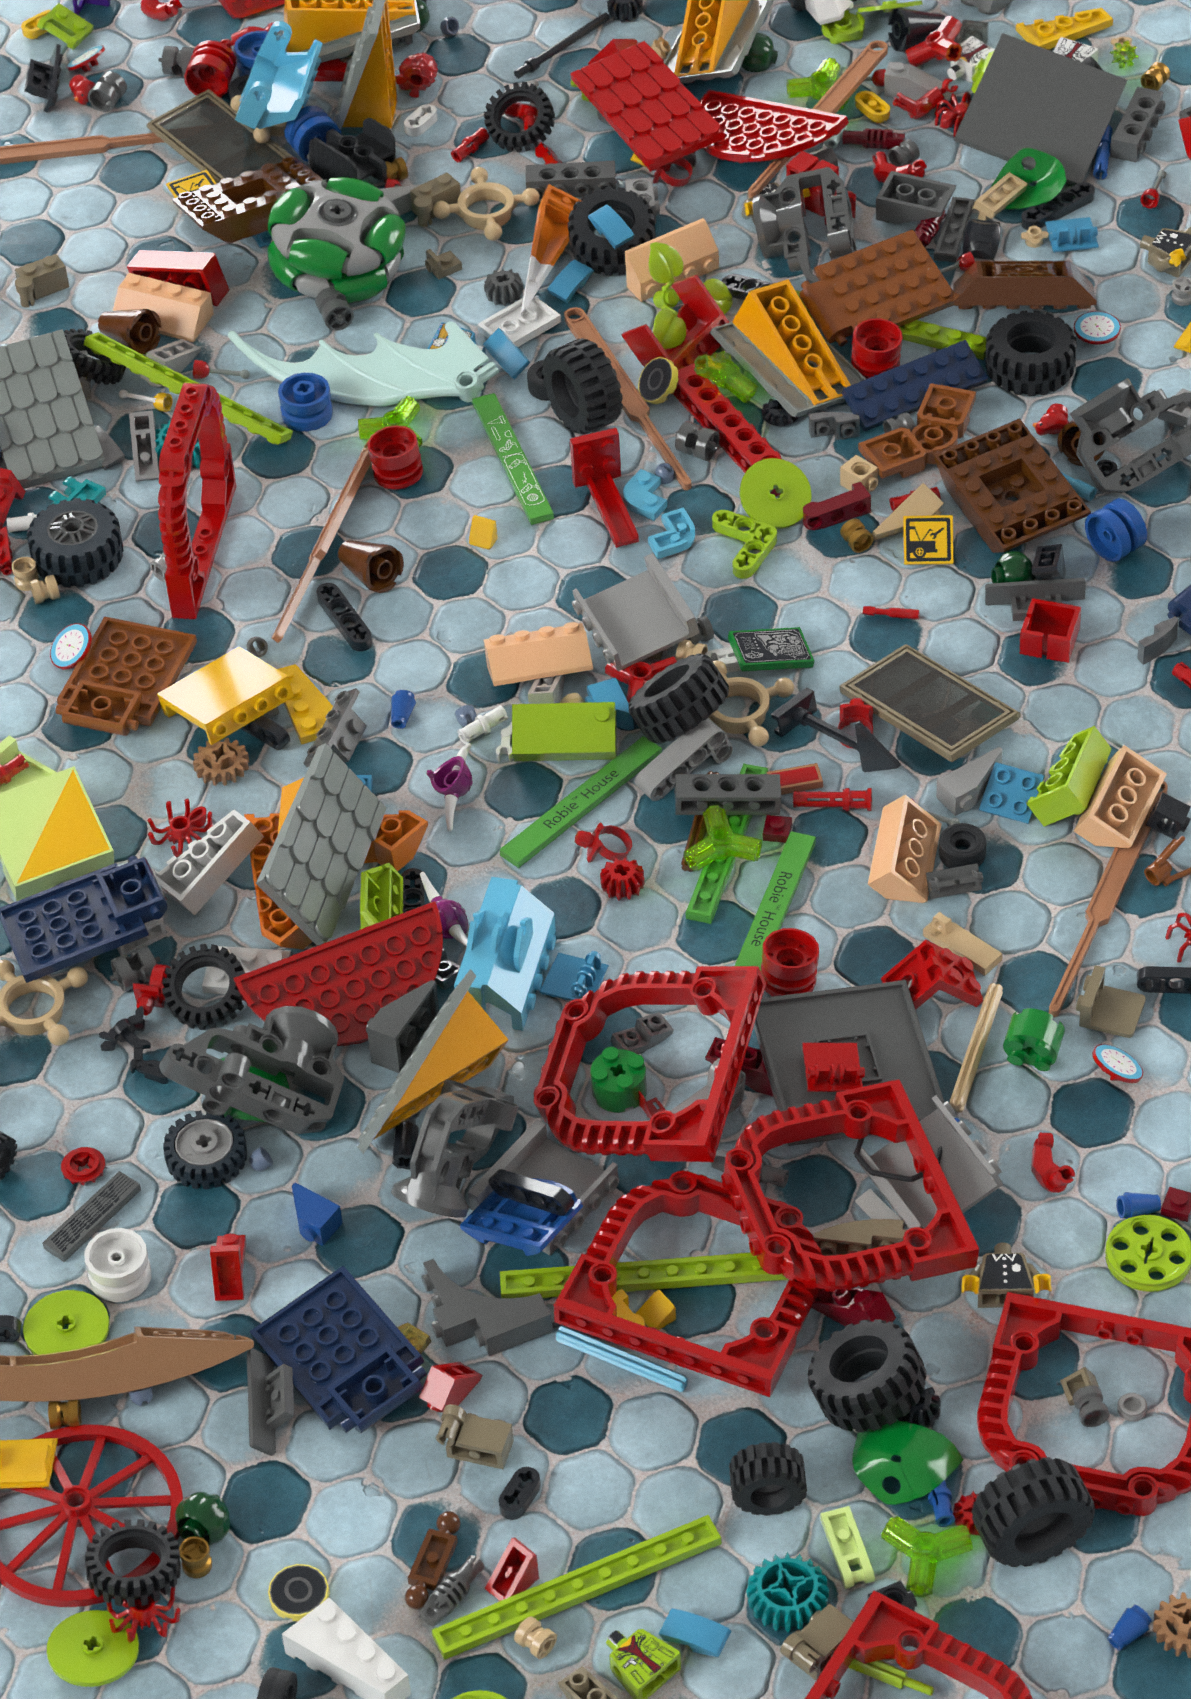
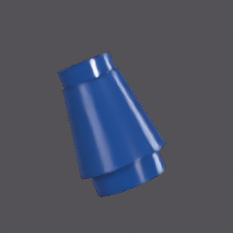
[391,690,416,729]
[1116,1192,1161,1219]
[1107,1605,1152,1651]

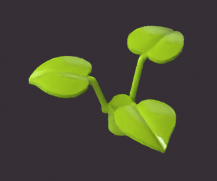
[649,242,733,349]

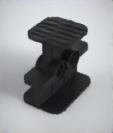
[309,118,396,182]

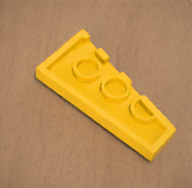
[1016,7,1113,50]
[278,664,333,745]

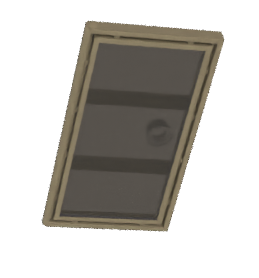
[147,89,293,184]
[839,644,1021,762]

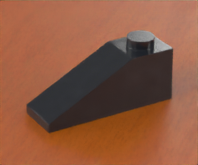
[1032,544,1066,581]

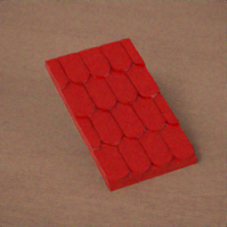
[570,41,725,172]

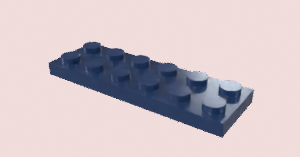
[842,340,988,432]

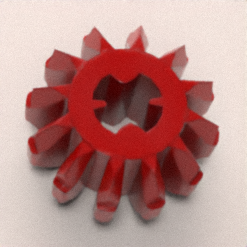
[600,857,645,901]

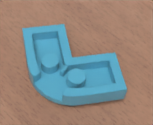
[623,469,668,521]
[648,508,695,559]

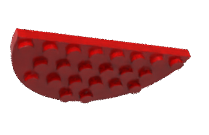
[700,90,849,163]
[233,901,443,1046]

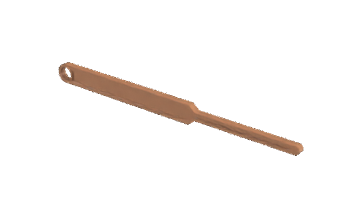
[748,40,888,199]
[0,126,213,164]
[564,307,691,490]
[271,438,371,643]
[1049,781,1168,1017]

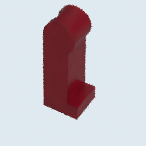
[803,481,871,530]

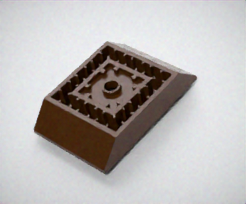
[172,157,323,244]
[953,260,1097,309]
[934,418,1091,553]

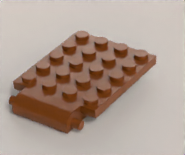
[799,229,954,347]
[56,616,197,736]

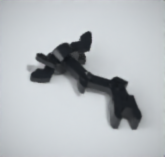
[99,1006,169,1084]

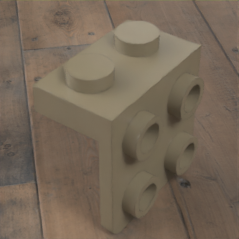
[1076,965,1146,1038]

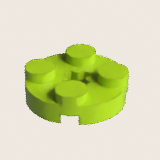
[821,10,865,44]

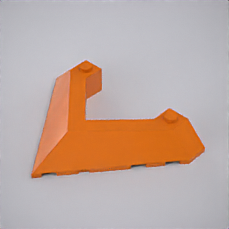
[244,810,428,950]

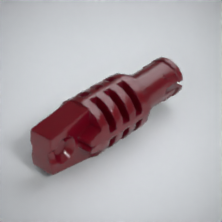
[842,128,905,150]
[914,210,946,247]

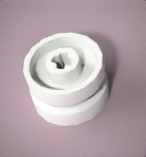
[84,1228,151,1302]

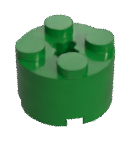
[1003,1008,1065,1071]
[590,1047,647,1113]

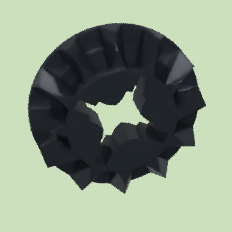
[762,399,799,426]

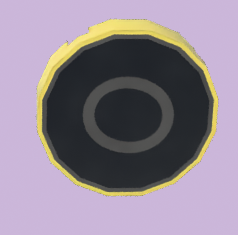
[638,357,678,405]
[268,1564,329,1621]

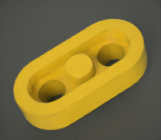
[21,10,51,39]
[855,91,890,123]

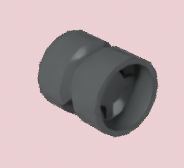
[88,71,127,112]

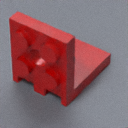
[881,939,984,1010]

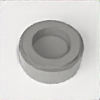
[1117,1393,1147,1421]

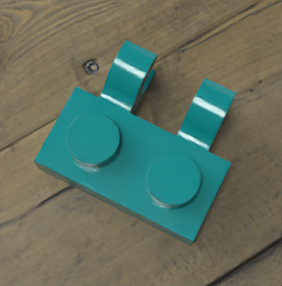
[48,477,106,505]

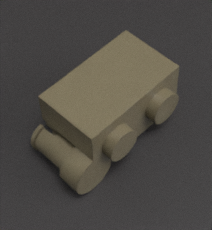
[410,172,461,227]
[15,254,69,308]
[436,1404,514,1469]
[780,1603,853,1680]

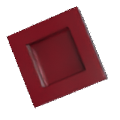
[762,815,792,843]
[1160,1186,1191,1222]

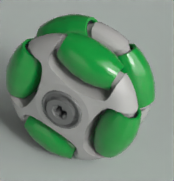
[267,177,406,304]

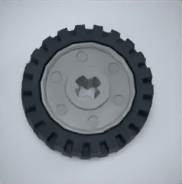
[163,1110,247,1189]

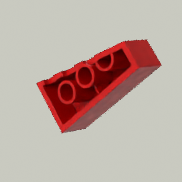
[127,250,230,306]

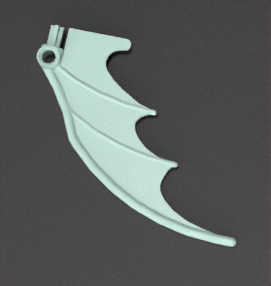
[228,321,499,407]

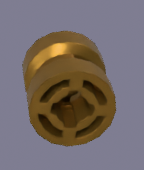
[1140,62,1170,91]
[383,157,409,184]
[840,519,873,553]
[48,1399,82,1429]
[179,1537,212,1579]

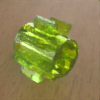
[1110,40,1139,69]

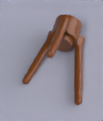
[1144,836,1191,886]

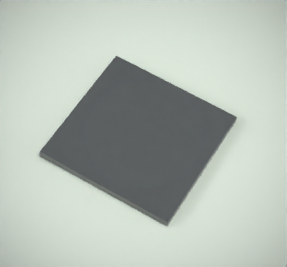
[954,33,1127,186]
[754,980,944,1146]

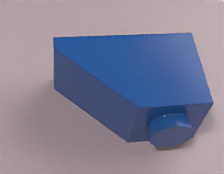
[292,1182,343,1246]

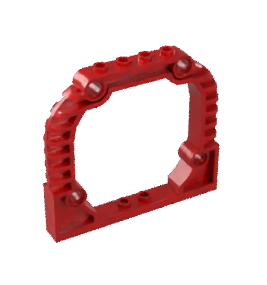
[158,383,237,620]
[533,966,766,1162]
[721,1079,979,1292]
[554,1170,822,1397]
[977,1292,1191,1516]
[805,1590,1033,1699]

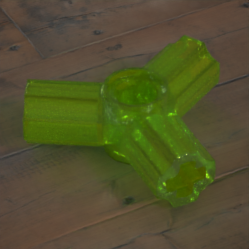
[786,57,849,111]
[694,351,759,403]
[358,396,423,448]
[683,805,762,871]
[881,1516,973,1598]

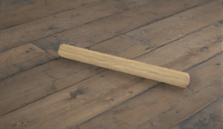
[949,983,1003,1113]

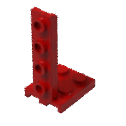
[570,428,639,548]

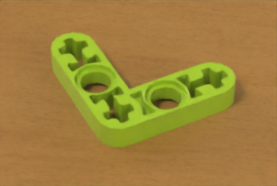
[712,510,777,579]

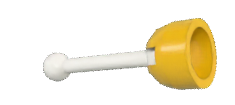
[119,389,173,412]

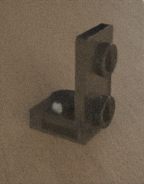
[954,20,989,45]

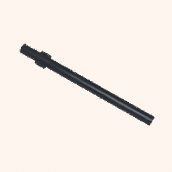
[514,12,610,79]

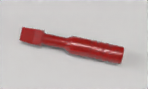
[863,606,919,620]

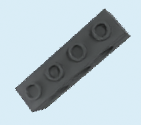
[1110,87,1166,162]
[525,160,616,199]
[674,774,781,815]

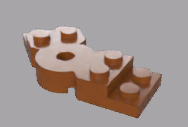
[858,383,976,479]

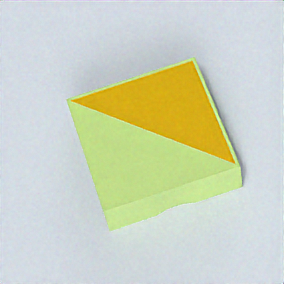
[0,767,114,901]

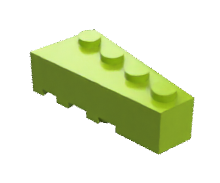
[1026,725,1112,826]

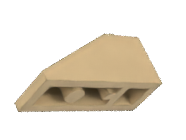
[872,483,944,541]

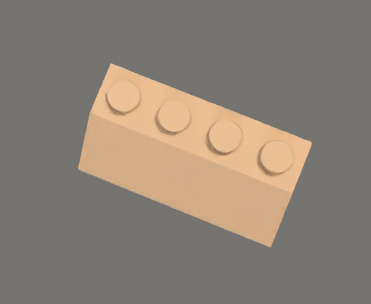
[625,218,719,302]
[113,273,214,342]
[484,622,593,686]
[1074,745,1167,848]
[868,795,942,903]

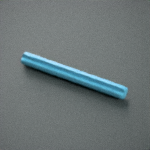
[556,1326,688,1392]

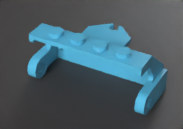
[235,21,323,129]
[454,877,556,1031]

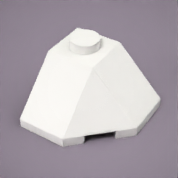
[805,0,854,25]

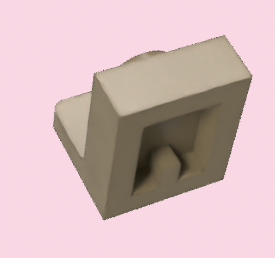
[425,249,462,279]

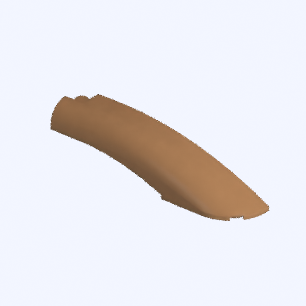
[0,1326,254,1402]

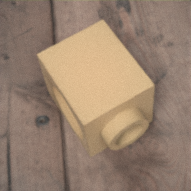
[840,455,878,492]

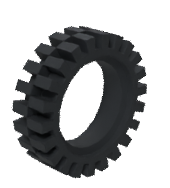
[484,82,555,152]
[64,329,126,385]
[162,944,245,1030]
[85,1519,181,1607]

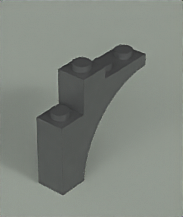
[421,1259,553,1356]

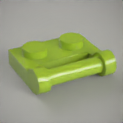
[37,3,94,50]

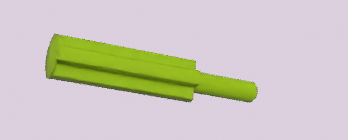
[848,1659,934,1696]

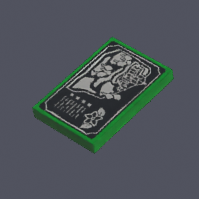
[728,627,815,672]

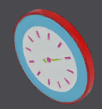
[66,45,105,72]
[1074,311,1121,345]
[50,623,92,670]
[1092,1044,1143,1083]

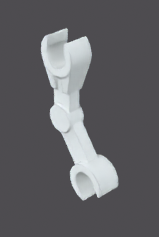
[496,722,513,762]

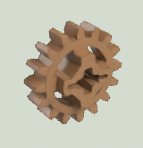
[193,738,249,786]
[1153,1592,1191,1658]

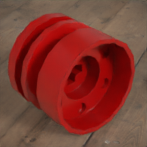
[184,40,237,98]
[851,318,903,379]
[367,425,423,490]
[761,928,819,997]

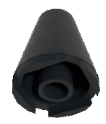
[888,8,946,52]

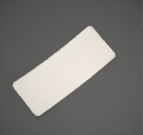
[855,1189,905,1226]

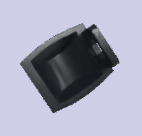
[963,218,1001,261]

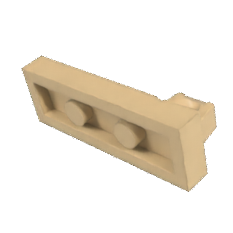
[973,172,1028,220]
[923,912,1002,976]

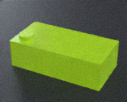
[512,702,617,762]

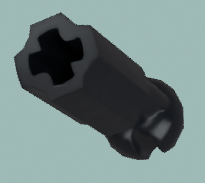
[392,1111,421,1169]

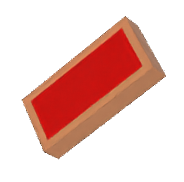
[767,763,823,795]

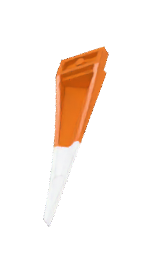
[522,184,581,312]

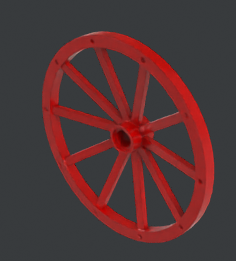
[0,1424,183,1607]

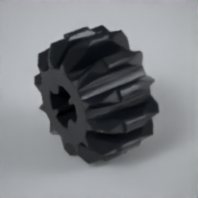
[607,0,643,22]
[897,1387,941,1428]

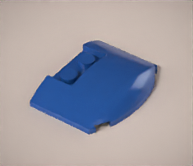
[459,1178,583,1256]

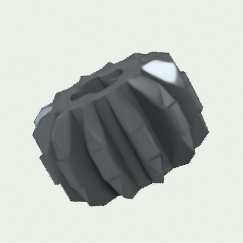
[484,269,523,306]

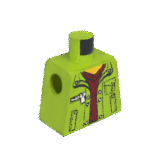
[606,1629,681,1699]

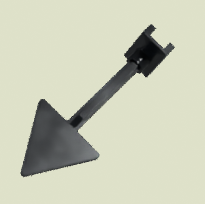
[771,687,901,772]

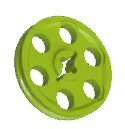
[1105,1215,1191,1292]

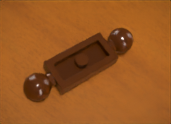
[405,1511,461,1610]

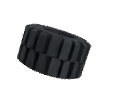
[729,1442,807,1516]

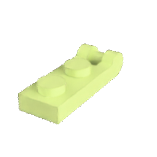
[820,1506,875,1589]

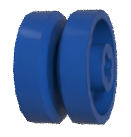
[234,31,268,77]
[284,106,341,163]
[278,372,333,432]
[1085,498,1147,562]

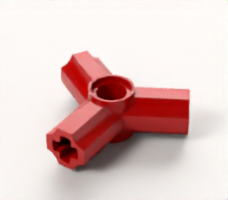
[906,16,963,67]
[605,656,677,703]

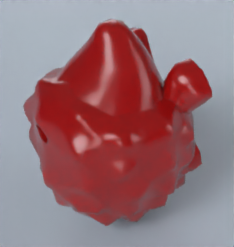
[395,52,438,98]

